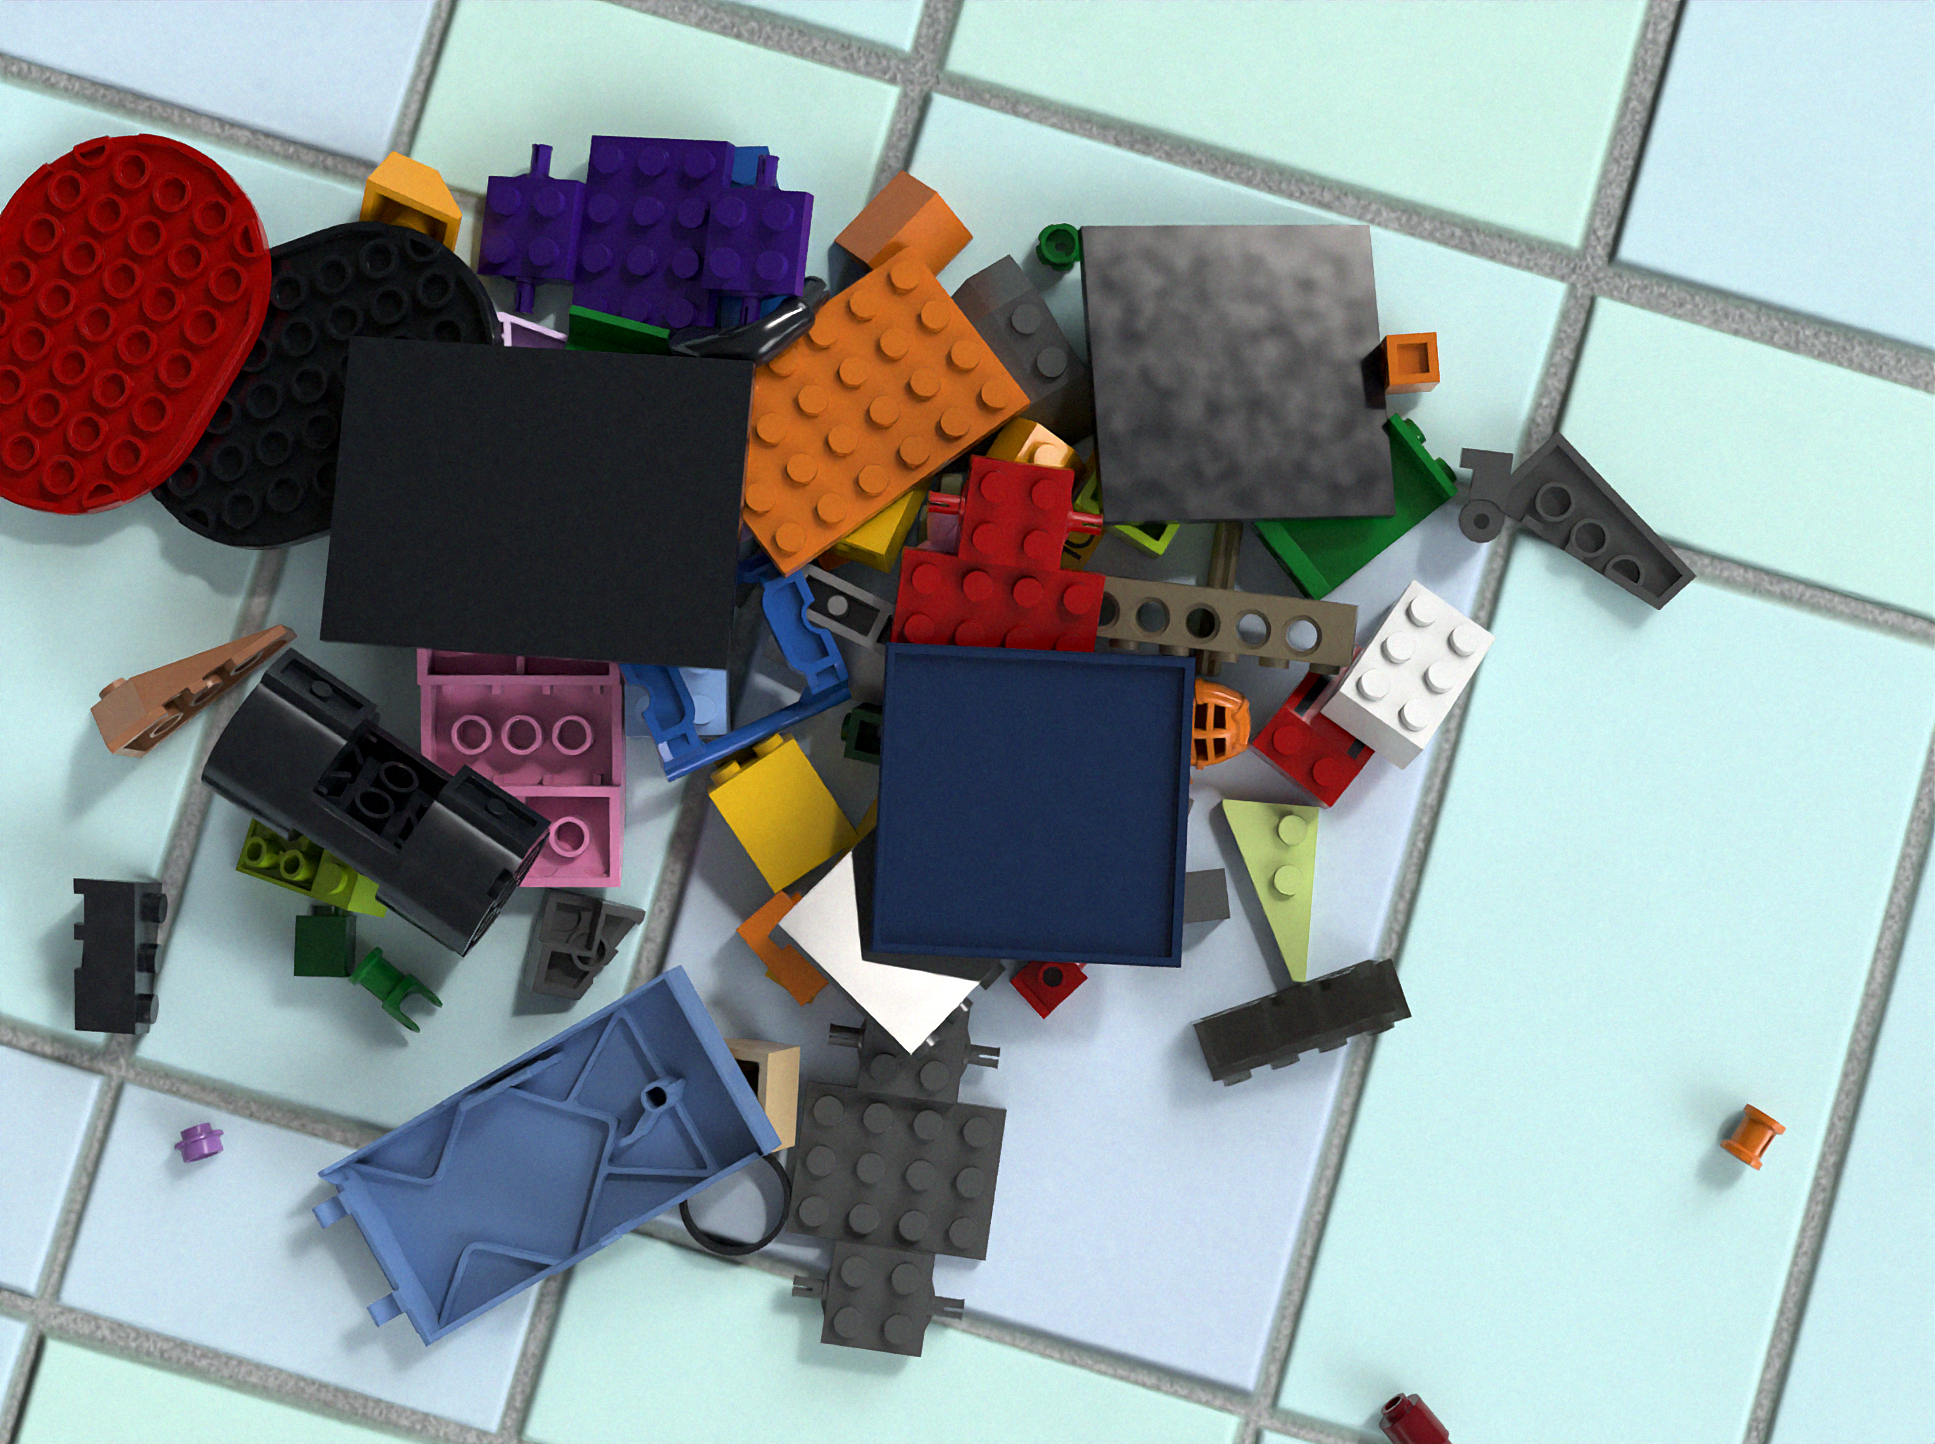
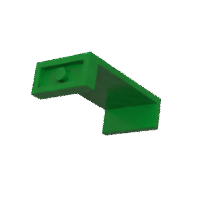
[1251,413,1459,600]

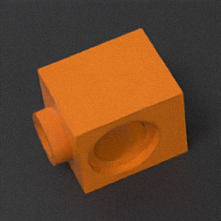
[1380,332,1440,395]

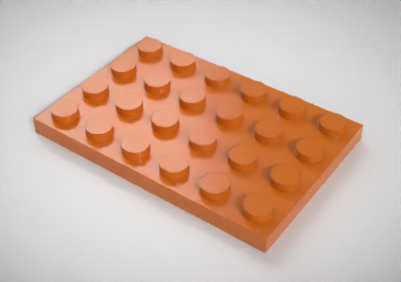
[742,245,1031,579]

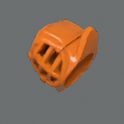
[1190,678,1251,784]

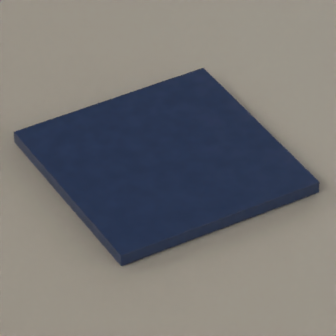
[870,642,1195,968]

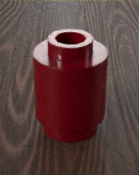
[1379,1393,1452,1444]

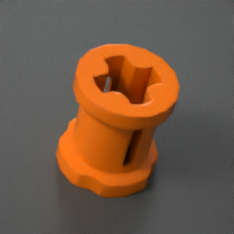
[1719,1104,1786,1171]

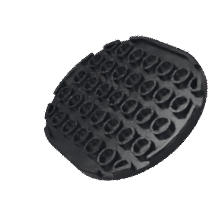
[150,221,503,550]

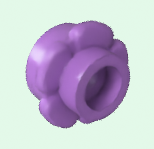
[174,1123,224,1163]

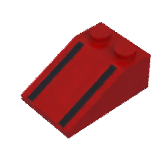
[1248,643,1375,809]

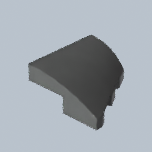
[522,887,646,1000]

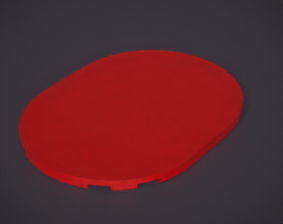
[0,133,272,516]

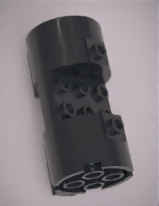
[201,647,552,958]

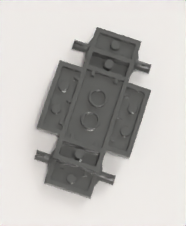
[786,1007,1007,1357]

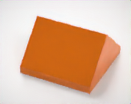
[834,170,973,278]

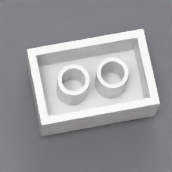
[1320,580,1496,770]

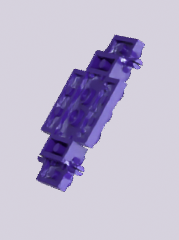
[477,135,814,341]

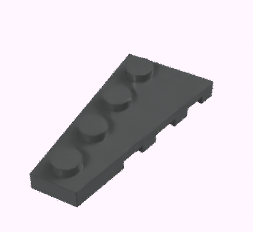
[1505,431,1696,610]

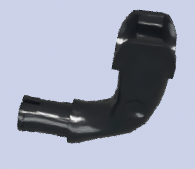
[667,276,830,369]

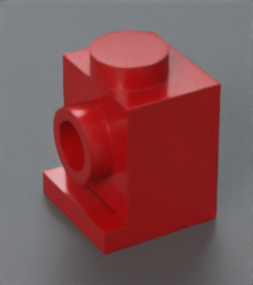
[1009,961,1088,1019]

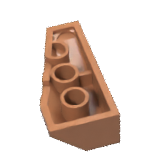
[90,624,298,758]

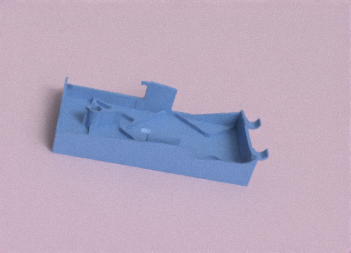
[312,965,782,1347]

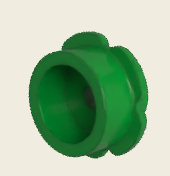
[1036,223,1080,272]

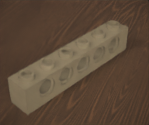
[1096,574,1359,675]

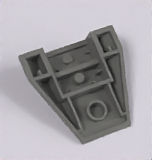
[934,254,1093,477]

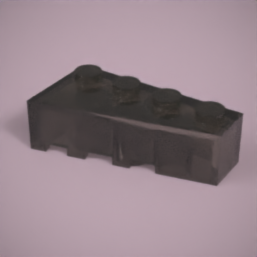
[1190,956,1412,1087]

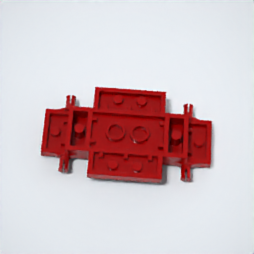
[881,455,1106,699]

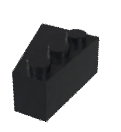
[73,878,168,1035]

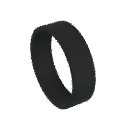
[679,1153,791,1256]

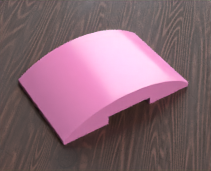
[417,649,626,887]

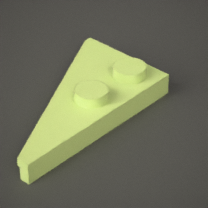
[1221,799,1319,982]

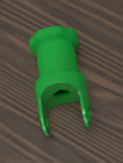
[348,946,443,1033]

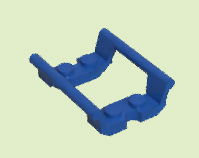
[617,551,852,783]

